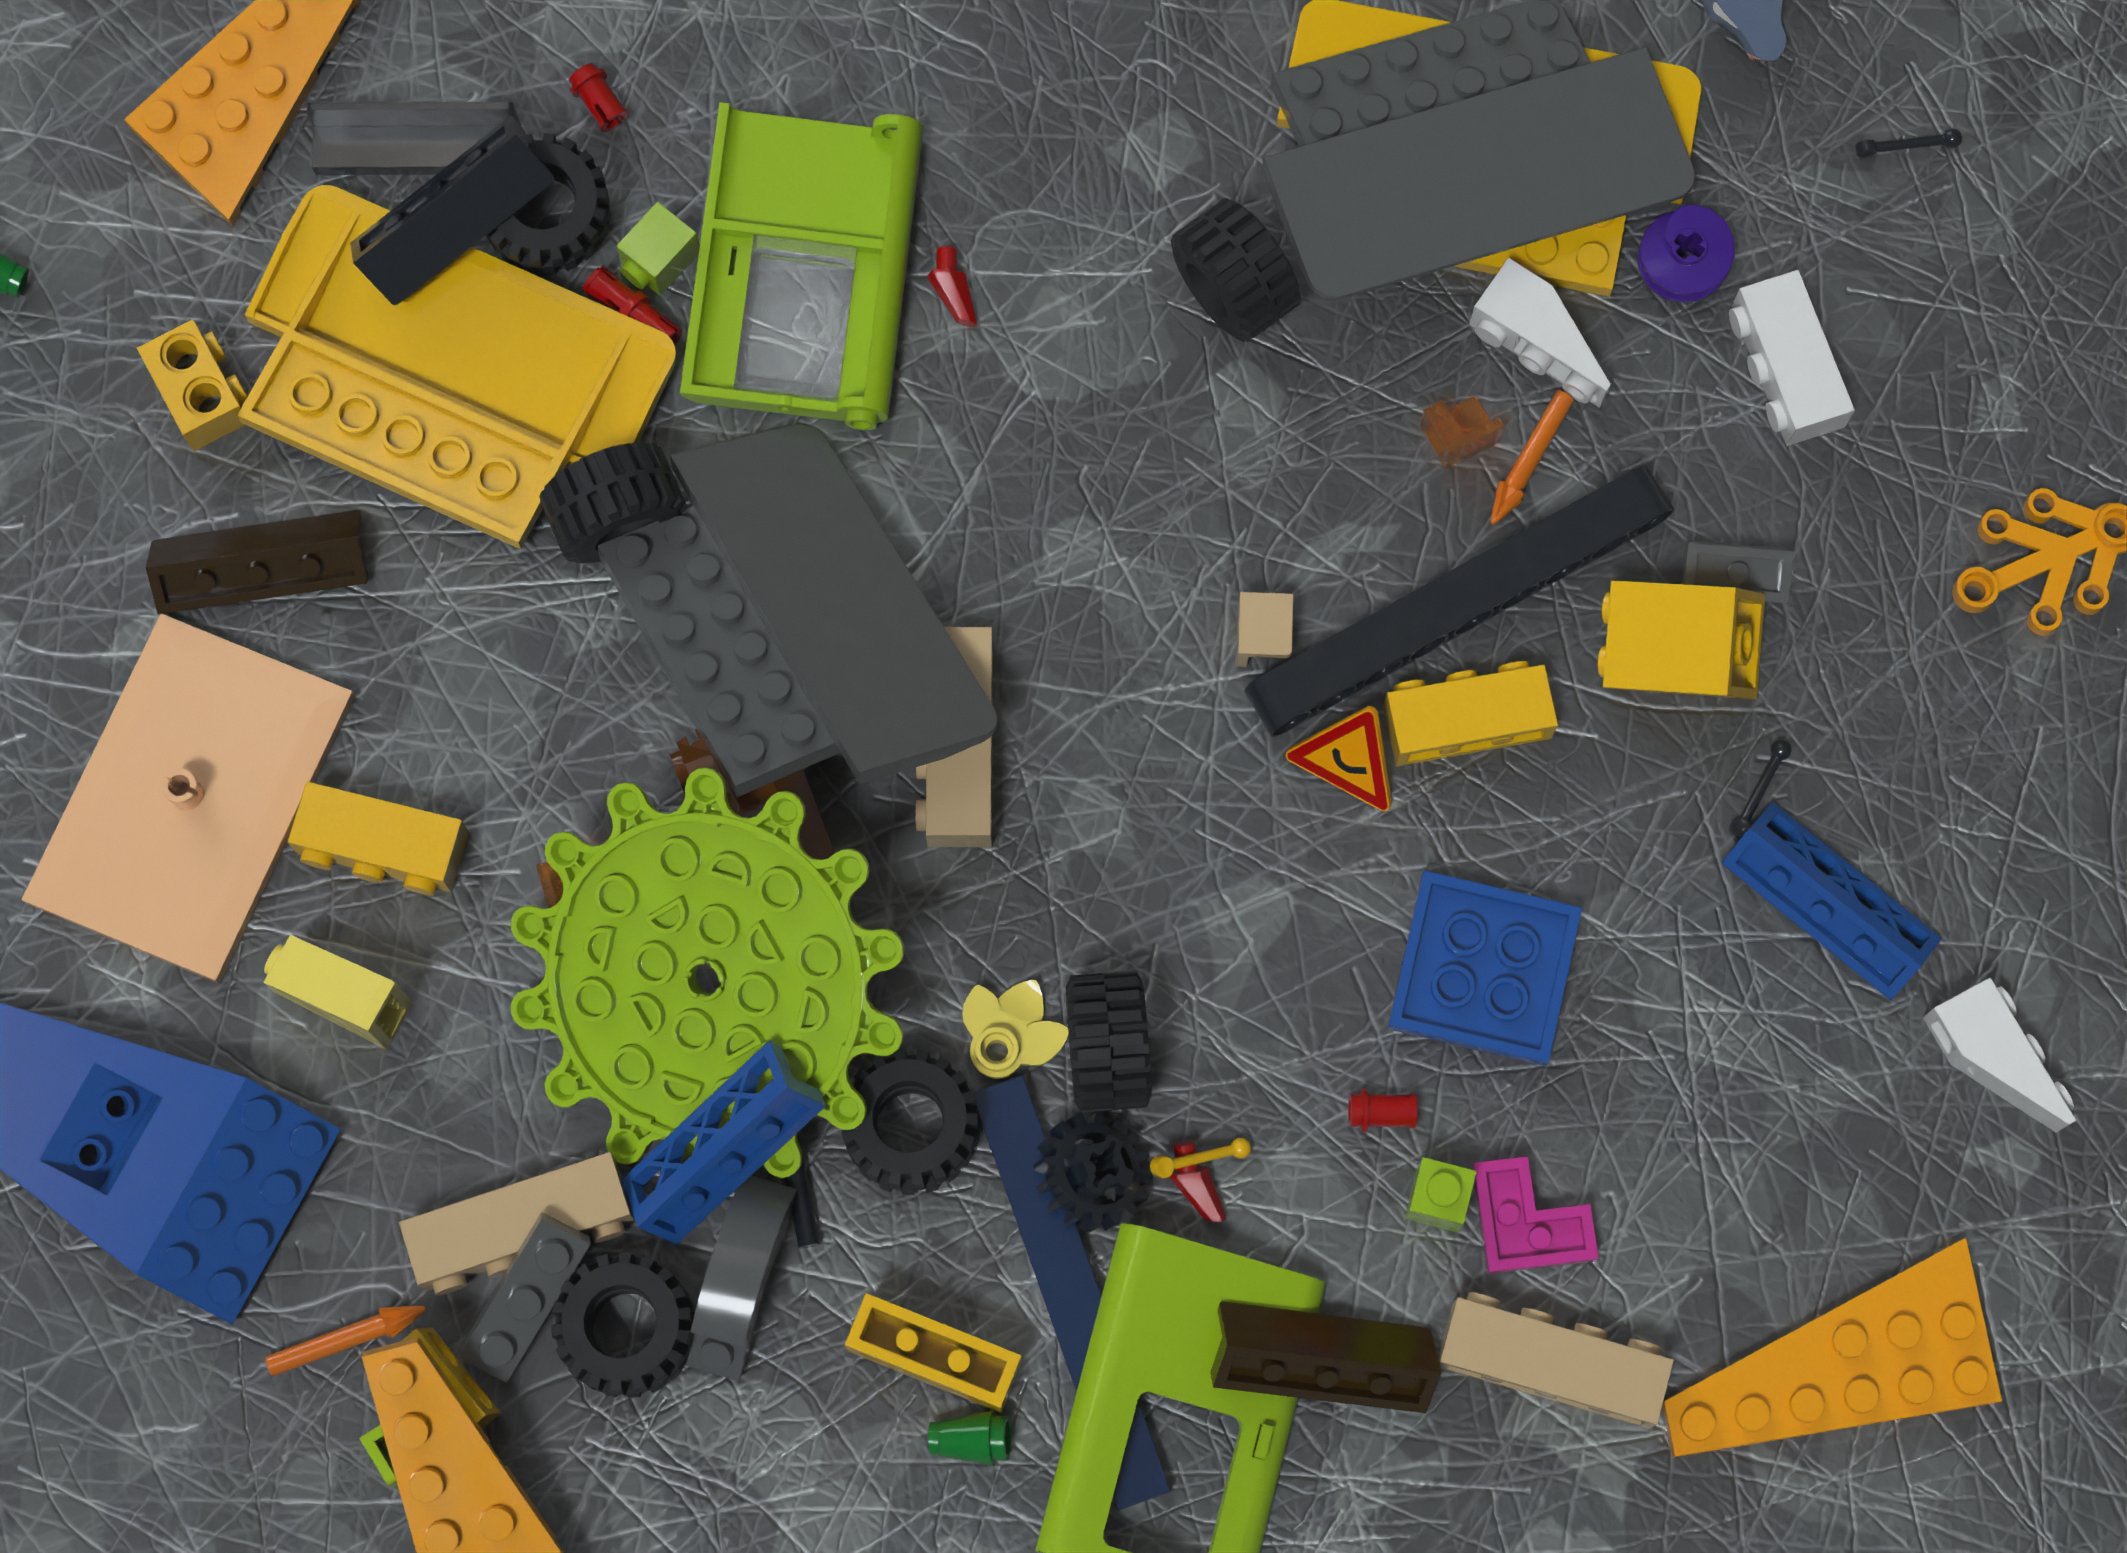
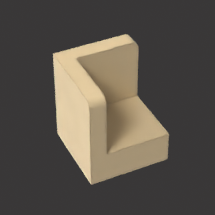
[1236,592,1293,667]

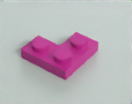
[1472,1156,1599,1274]

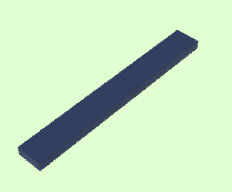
[973,1075,1171,1511]

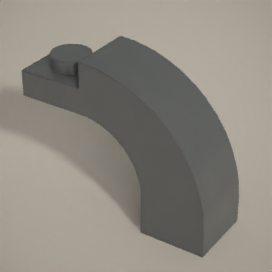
[686,1176,797,1381]

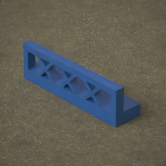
[1722,802,1942,1000]
[622,1040,826,1245]

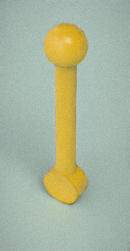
[1150,1138,1251,1178]

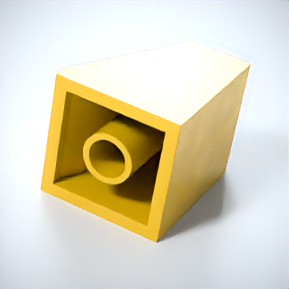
[1598,581,1765,700]

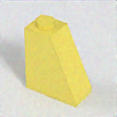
[264,935,413,1050]

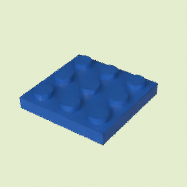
[1387,870,1582,1067]

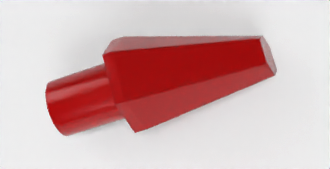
[927,246,977,327]
[1169,1140,1227,1222]

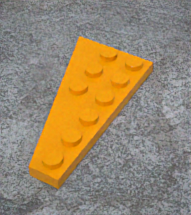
[124,0,361,227]
[1662,1237,2002,1458]
[362,1337,564,1553]

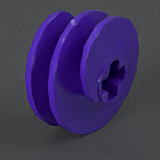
[1637,205,1735,303]

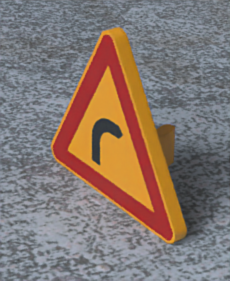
[1285,706,1392,811]

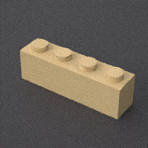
[916,627,993,847]
[399,1152,636,1295]
[1438,1292,1674,1429]

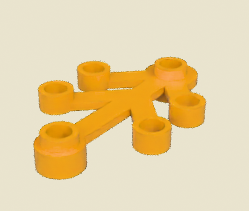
[1952,488,2127,636]

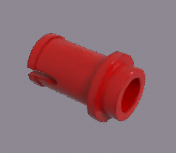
[569,63,629,132]
[1348,1089,1417,1132]

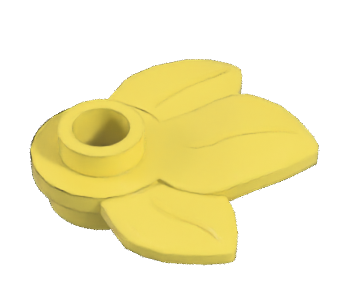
[962,980,1068,1079]

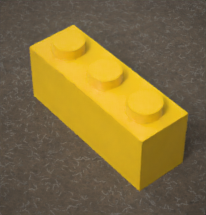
[1383,661,1558,767]
[288,781,469,896]
[845,1293,1022,1413]

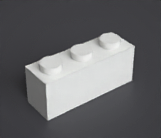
[1729,270,1855,446]

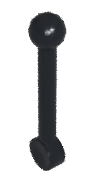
[1855,128,1962,157]
[1729,740,1792,840]

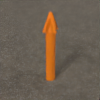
[1490,390,1574,525]
[265,1306,426,1377]

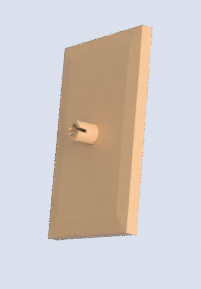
[21,614,355,984]

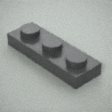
[458,1212,590,1383]

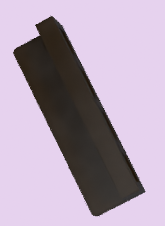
[146,510,368,614]
[1210,1301,1442,1413]

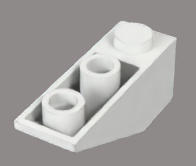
[1469,258,1611,408]
[1923,978,2076,1133]

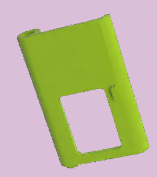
[1035,1223,1327,1553]

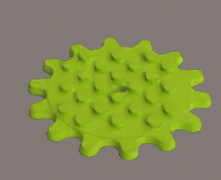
[510,767,904,1178]

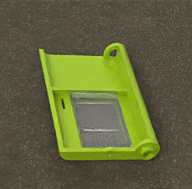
[680,102,924,430]

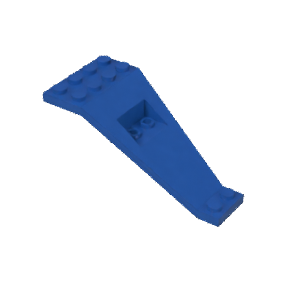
[0,1003,341,1325]

